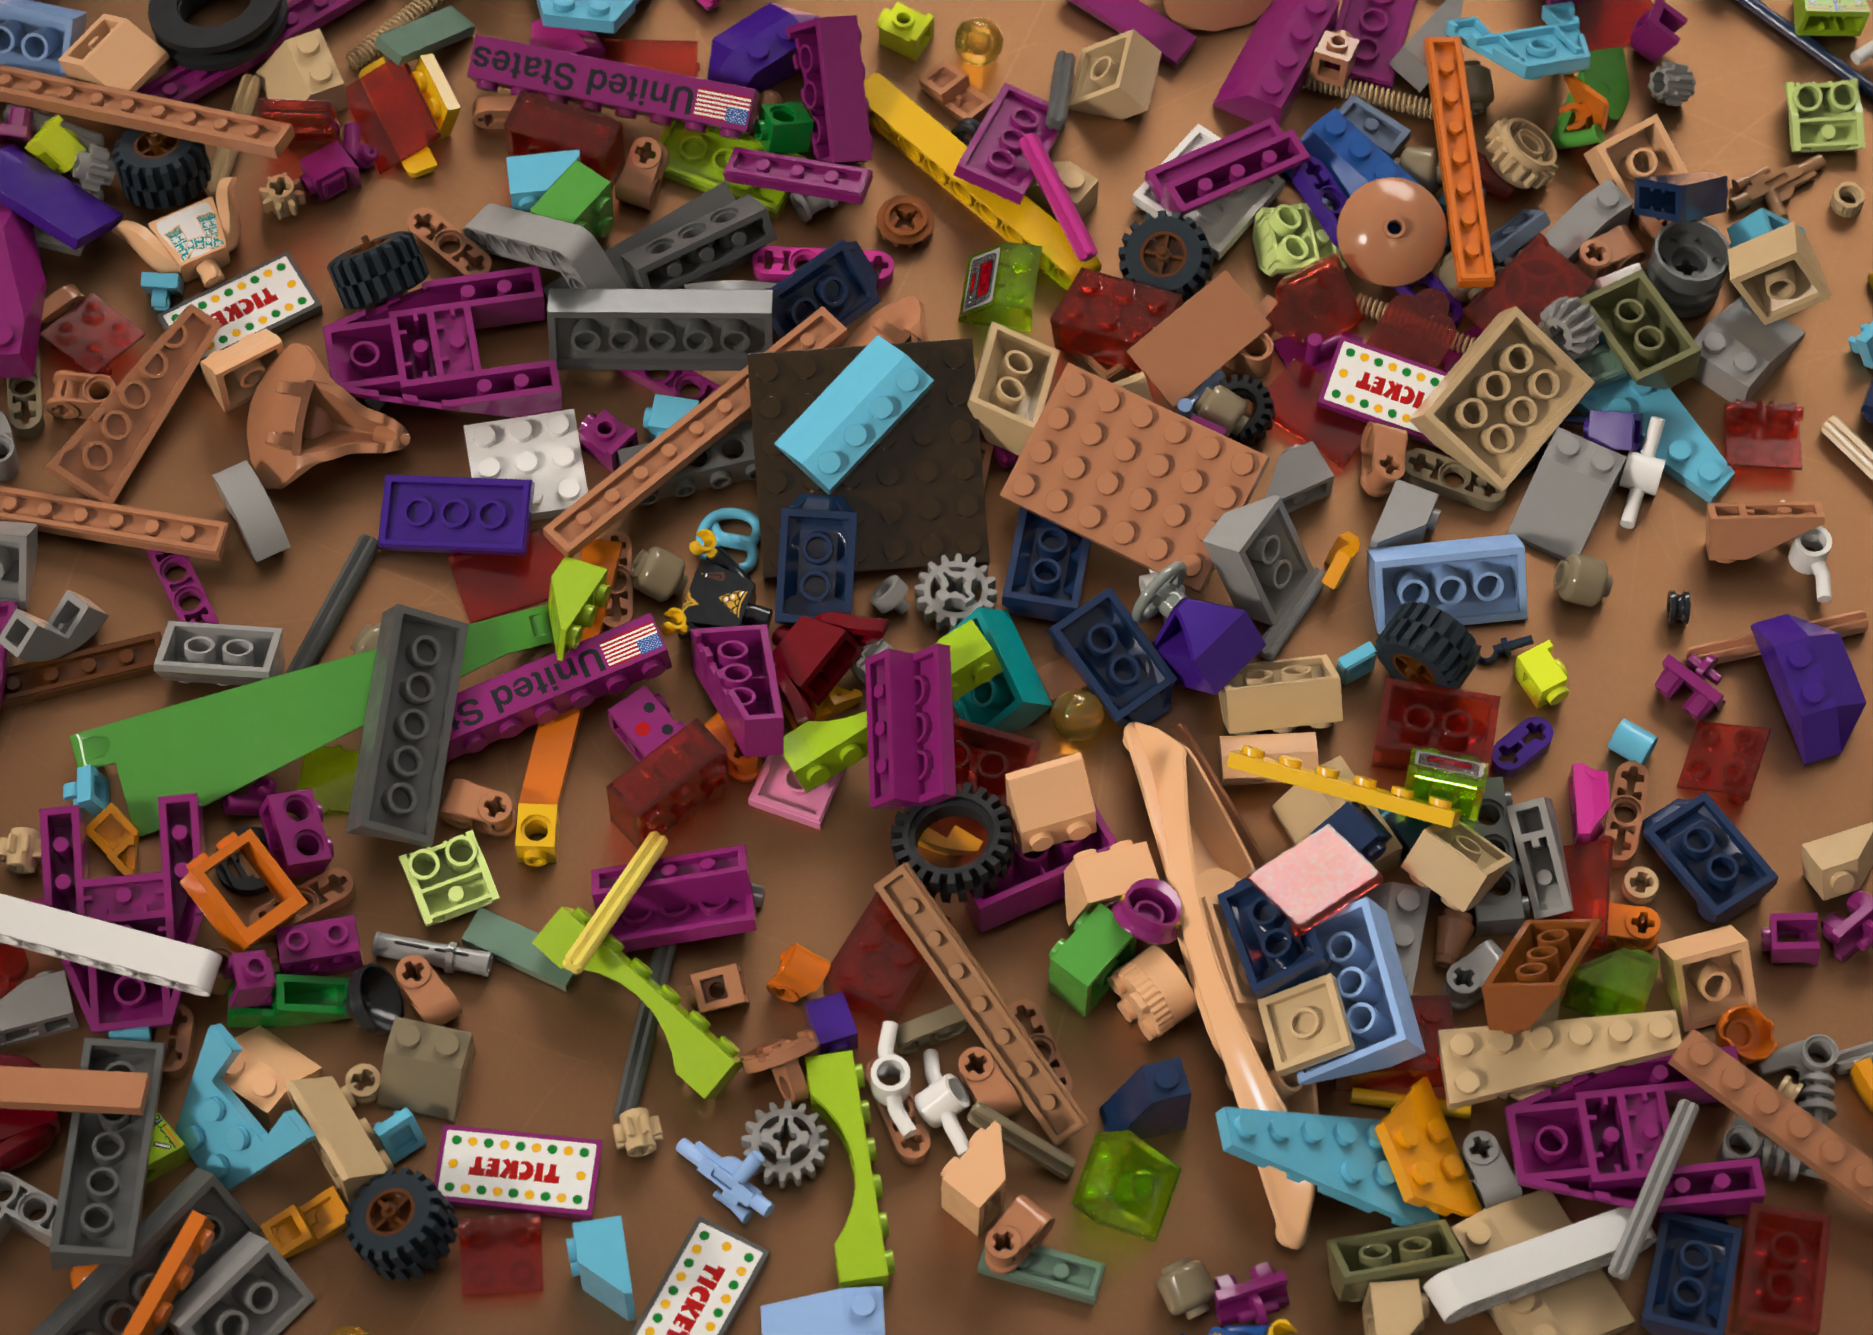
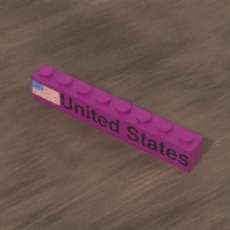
[467,34,761,140]
[446,613,672,765]

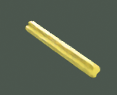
[563,831,668,974]

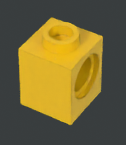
[515,803,560,867]

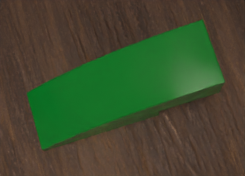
[227,974,351,1028]

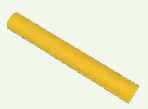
[1350,1087,1472,1119]

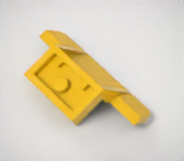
[359,53,461,178]

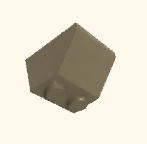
[377,1016,476,1123]

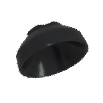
[343,963,404,1035]

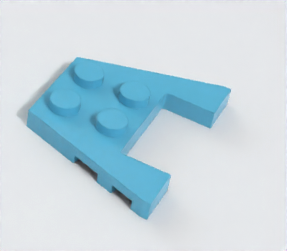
[536,0,646,34]
[1446,1,1591,80]
[175,1023,317,1192]

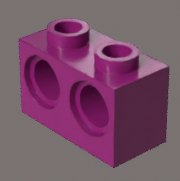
[258,788,334,879]
[276,915,364,976]

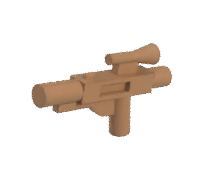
[1728,154,1826,219]

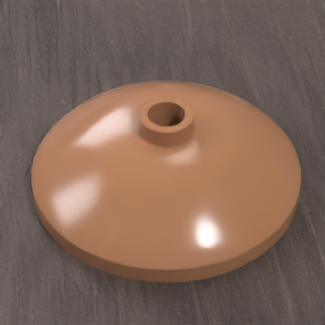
[1337,177,1447,287]

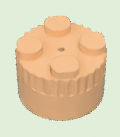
[1107,945,1198,1041]

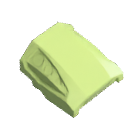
[1783,79,1866,153]
[1252,203,1346,277]
[399,830,500,927]

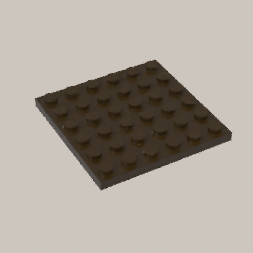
[747,338,990,579]

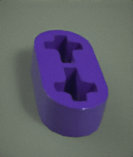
[1489,716,1553,778]

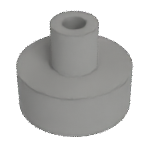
[870,575,910,615]

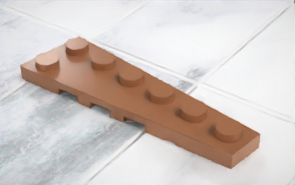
[45,303,222,504]

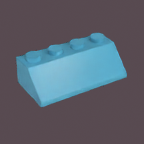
[774,335,934,496]

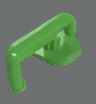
[1550,47,1630,149]

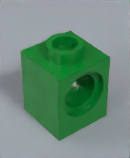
[754,101,814,154]

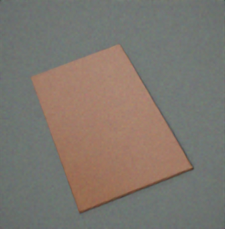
[1126,269,1271,408]

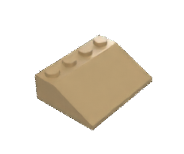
[1409,306,1595,492]
[1450,1190,1635,1335]

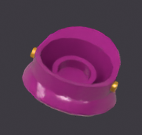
[1113,878,1182,945]

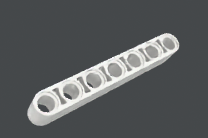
[0,894,223,997]
[1423,1206,1657,1324]

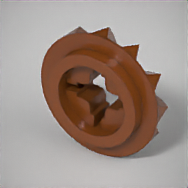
[877,195,935,249]

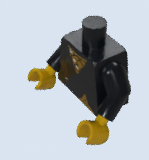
[661,529,773,644]

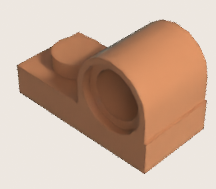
[1224,294,1280,379]

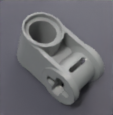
[1442,939,1504,1011]
[1459,1130,1522,1210]

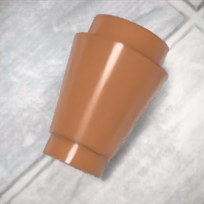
[1433,908,1475,969]

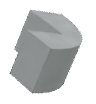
[212,460,291,562]
[0,590,109,662]

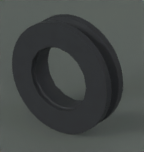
[148,0,289,71]

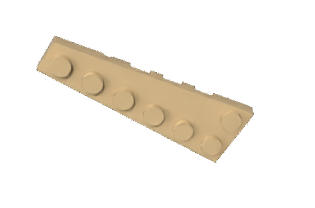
[1437,1010,1682,1110]

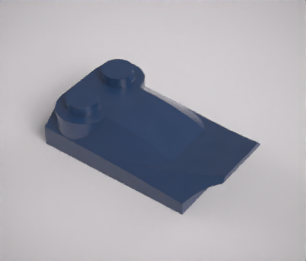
[764,239,881,344]
[775,494,858,626]
[1002,507,1091,622]
[1047,587,1178,727]
[1642,792,1779,923]
[1217,861,1330,999]
[1640,1212,1743,1335]

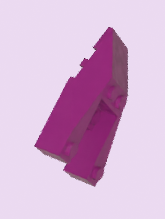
[0,203,47,378]
[323,266,562,418]
[39,793,205,1034]
[1504,1046,1766,1217]

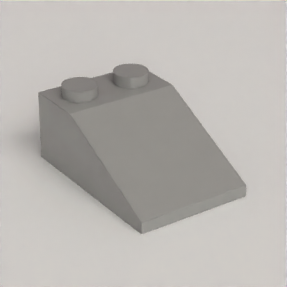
[1693,296,1806,410]
[1507,427,1627,561]

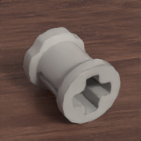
[790,193,838,222]

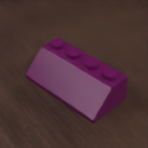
[1213,0,1339,128]

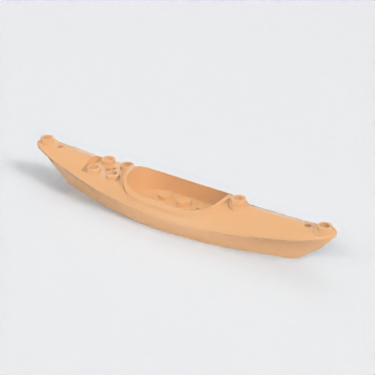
[1123,722,1319,1250]

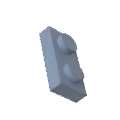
[1338,94,1412,159]
[1489,208,1551,264]

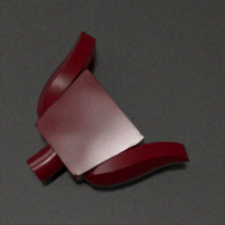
[772,611,890,727]
[0,1053,65,1173]

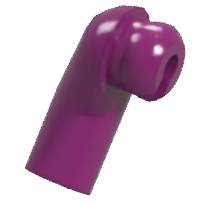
[342,122,378,168]
[222,776,277,815]

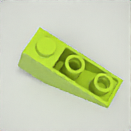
[548,556,611,661]

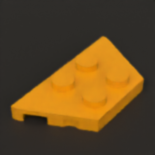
[1374,1077,1483,1219]

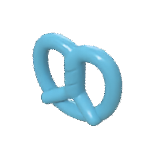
[696,507,761,573]

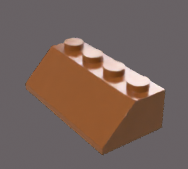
[1482,919,1602,1034]

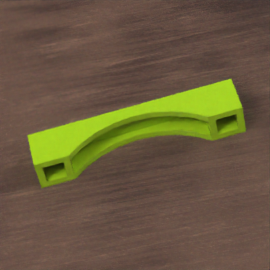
[782,619,1003,793]
[532,906,742,1099]
[805,1050,896,1290]

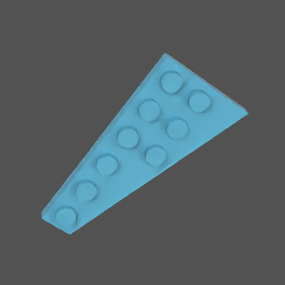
[1574,334,1735,503]
[1215,1107,1440,1227]

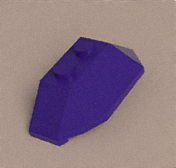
[707,3,820,94]
[1750,614,1867,766]

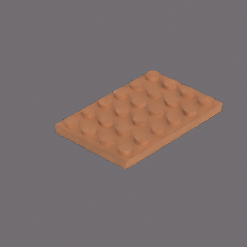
[1000,362,1270,594]

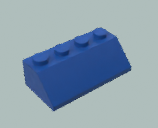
[1281,108,1420,234]

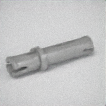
[372,931,493,977]

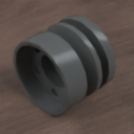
[1645,220,1730,318]

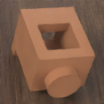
[1309,30,1359,88]
[686,963,750,1015]

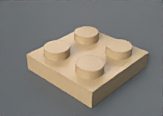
[1257,973,1356,1077]

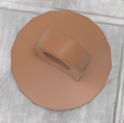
[740,1029,820,1106]

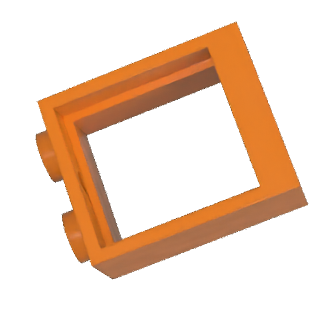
[179,828,308,953]

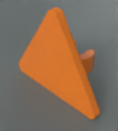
[1558,74,1609,146]

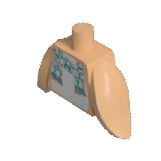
[112,177,241,289]

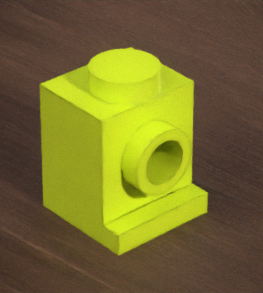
[877,2,934,61]
[24,115,87,175]
[1513,640,1570,709]

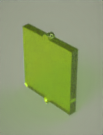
[296,745,359,815]

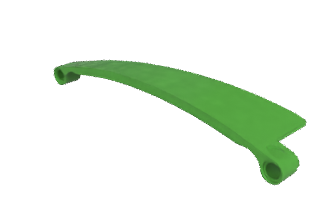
[69,604,554,836]

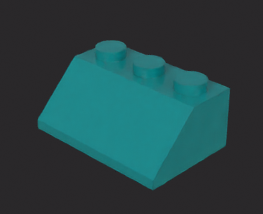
[936,607,1053,745]

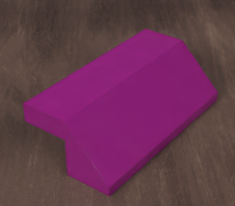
[1145,117,1310,216]
[865,643,956,809]
[591,845,757,952]

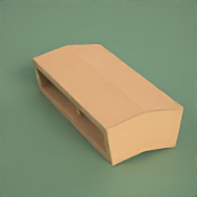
[1218,732,1319,786]

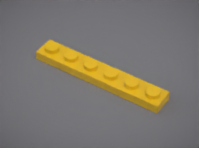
[1226,745,1462,828]

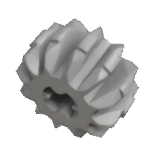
[1537,296,1603,360]

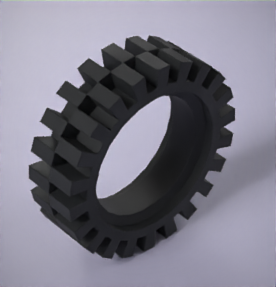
[891,782,1015,903]

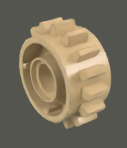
[1484,117,1558,189]

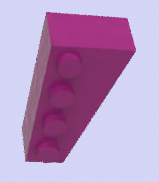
[785,15,874,165]
[691,624,784,757]
[964,804,1118,933]

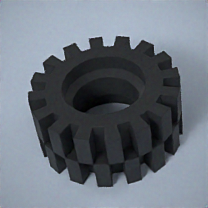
[1212,374,1275,446]

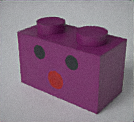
[608,685,693,782]

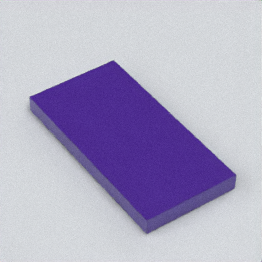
[0,144,124,250]
[377,475,535,556]

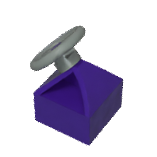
[1132,561,1266,695]

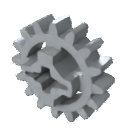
[915,553,997,631]
[742,1100,829,1188]

